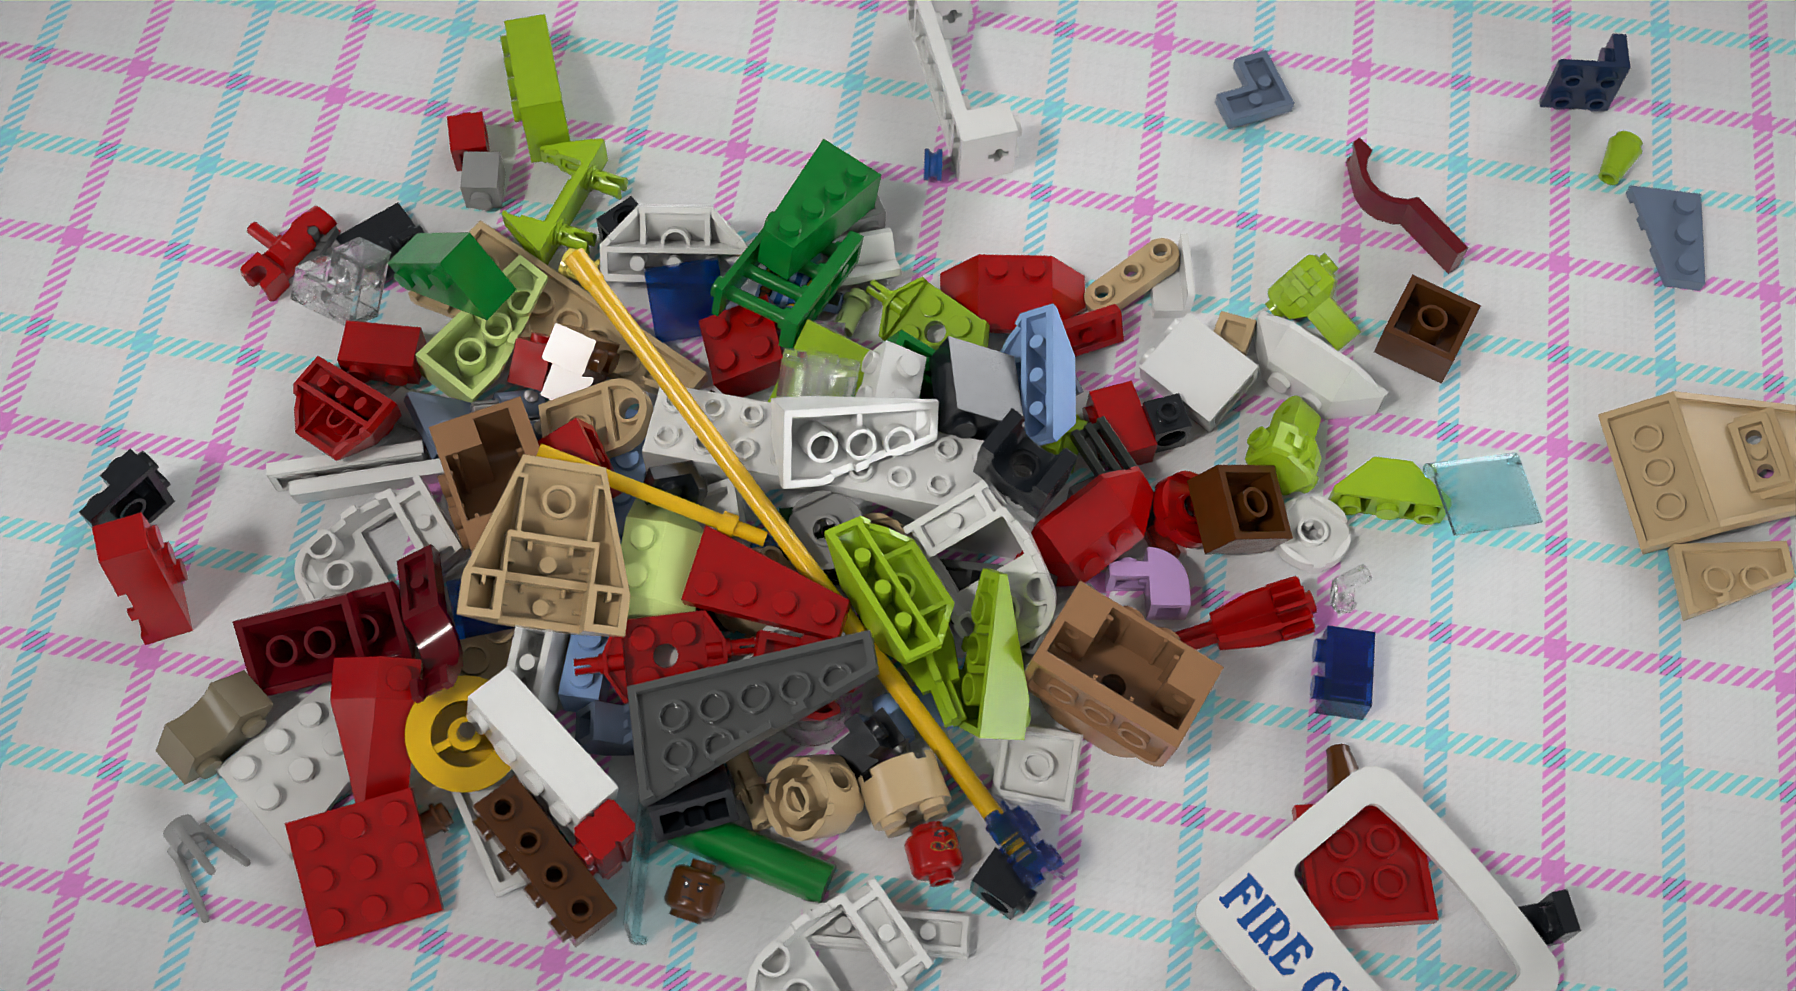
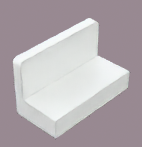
[820,227,902,287]
[1150,234,1195,318]

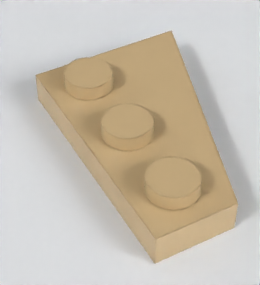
[1667,541,1795,621]

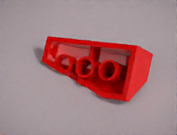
[330,656,422,803]

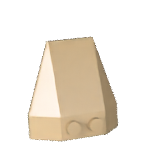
[456,454,630,637]

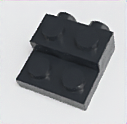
[79,449,175,528]

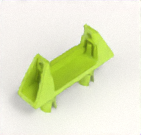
[501,138,628,265]

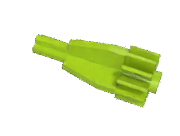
[900,625,967,728]

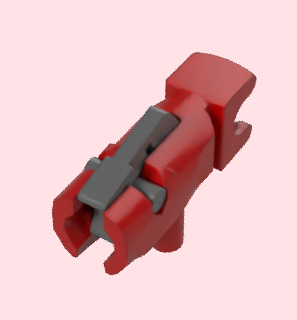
[240,205,341,302]

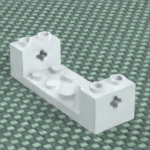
[906,0,1022,183]

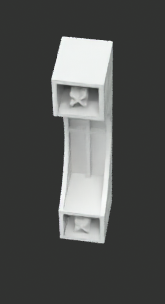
[642,387,1035,559]

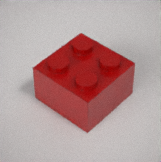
[699,294,792,398]

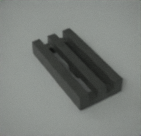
[1070,416,1137,477]

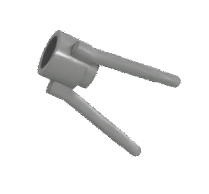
[163,814,251,923]

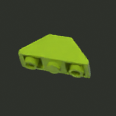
[1328,456,1450,525]

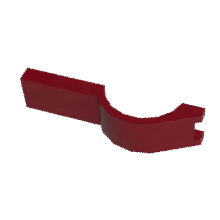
[1346,138,1468,274]
[397,544,463,704]

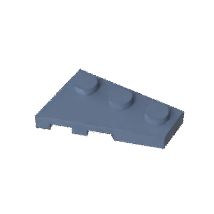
[1626,185,1705,291]

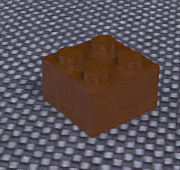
[1374,274,1481,384]
[1187,465,1293,555]

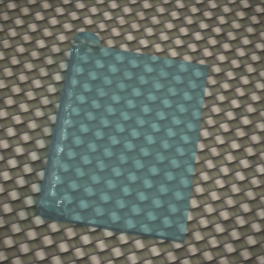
[1423,452,1543,536]
[623,799,653,945]

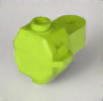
[1265,252,1361,351]
[1245,395,1322,496]

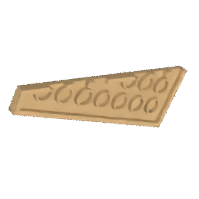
[408,220,708,395]

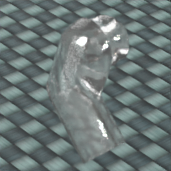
[1329,564,1372,614]

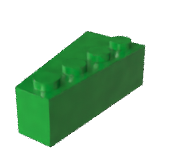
[757,139,882,280]

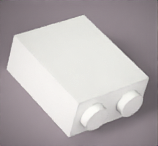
[1139,312,1259,433]

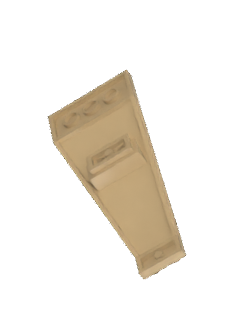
[1598,391,1796,554]

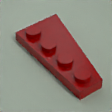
[681,525,851,639]

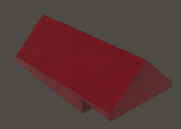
[232,581,416,696]

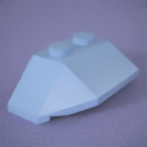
[1000,303,1076,446]

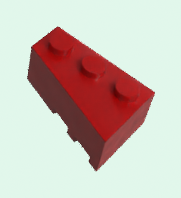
[92,513,193,645]

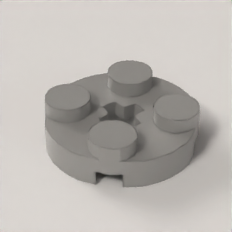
[788,490,864,572]

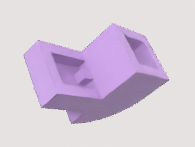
[1105,547,1191,620]

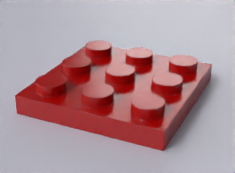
[285,787,444,948]
[1292,804,1439,930]

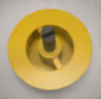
[405,675,512,793]

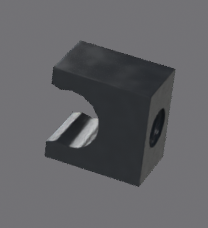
[973,408,1078,520]

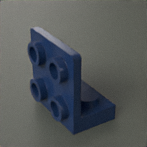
[1539,33,1631,111]

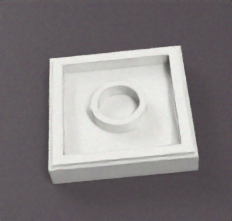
[991,725,1083,816]

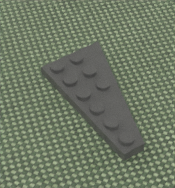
[627,630,880,808]

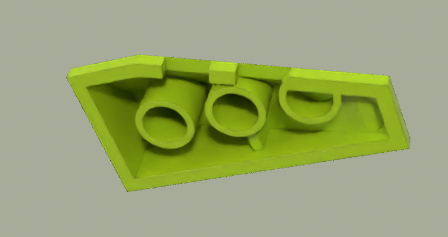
[953,568,1031,740]

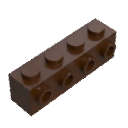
[472,775,618,948]

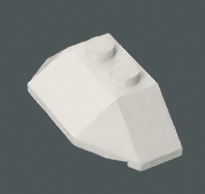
[600,204,749,284]
[1253,310,1388,420]

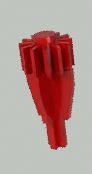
[1175,576,1317,651]

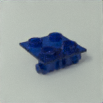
[984,800,1066,889]

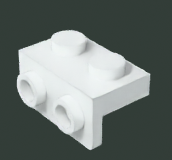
[855,340,927,399]

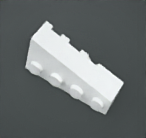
[466,667,619,846]

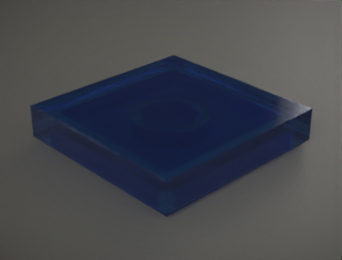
[644,257,726,342]

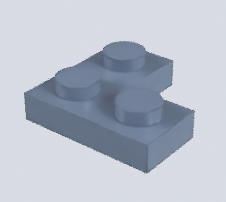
[1215,50,1294,129]

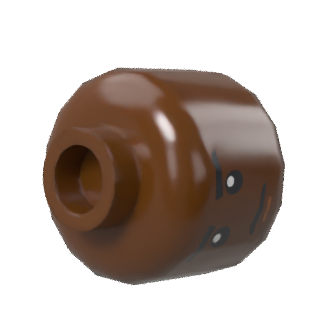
[664,858,725,924]

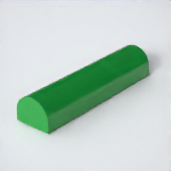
[667,822,836,903]

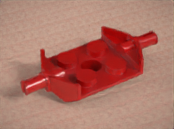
[574,610,755,704]

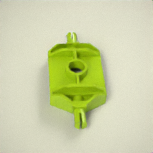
[866,276,990,350]

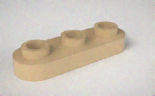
[1084,238,1180,312]

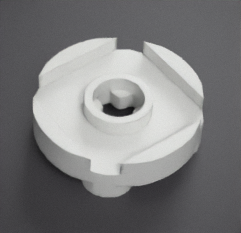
[1273,496,1351,574]

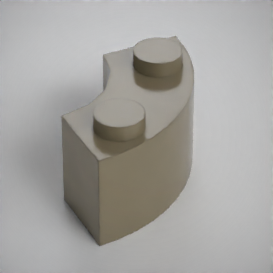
[156,670,274,785]

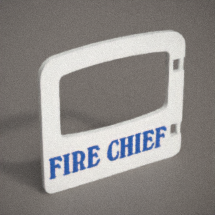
[1195,766,1560,991]

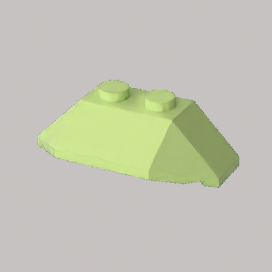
[621,498,704,619]

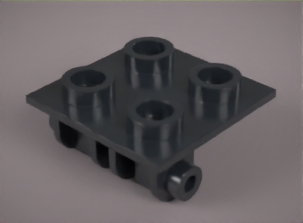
[336,202,425,289]

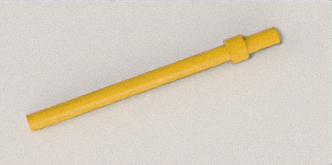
[536,444,768,547]

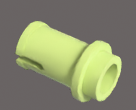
[831,288,871,337]

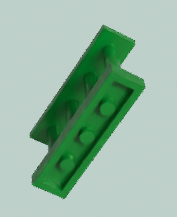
[710,211,864,351]

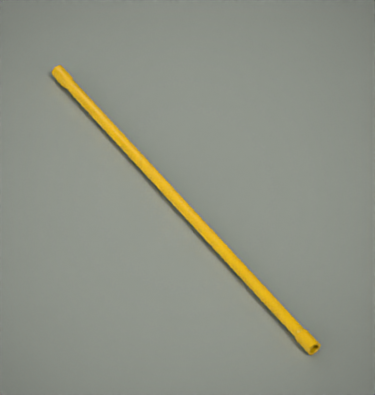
[564,248,1040,868]

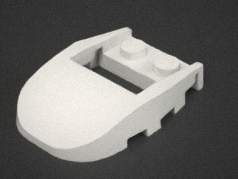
[294,475,468,602]
[903,478,1057,647]
[747,878,934,991]

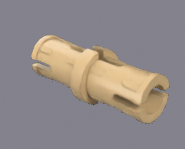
[725,750,772,831]

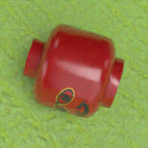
[904,821,964,887]

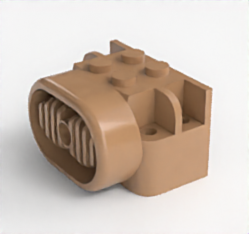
[429,396,539,553]
[1025,581,1224,767]

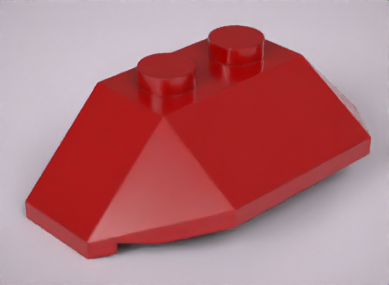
[940,254,1086,333]
[293,356,402,461]
[1014,466,1154,587]

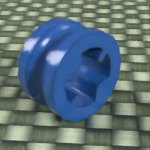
[924,148,943,181]

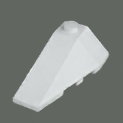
[771,396,939,489]

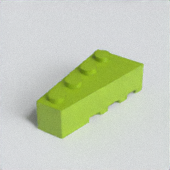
[500,14,570,163]

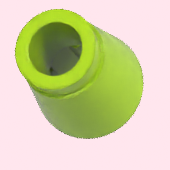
[1598,131,1643,185]

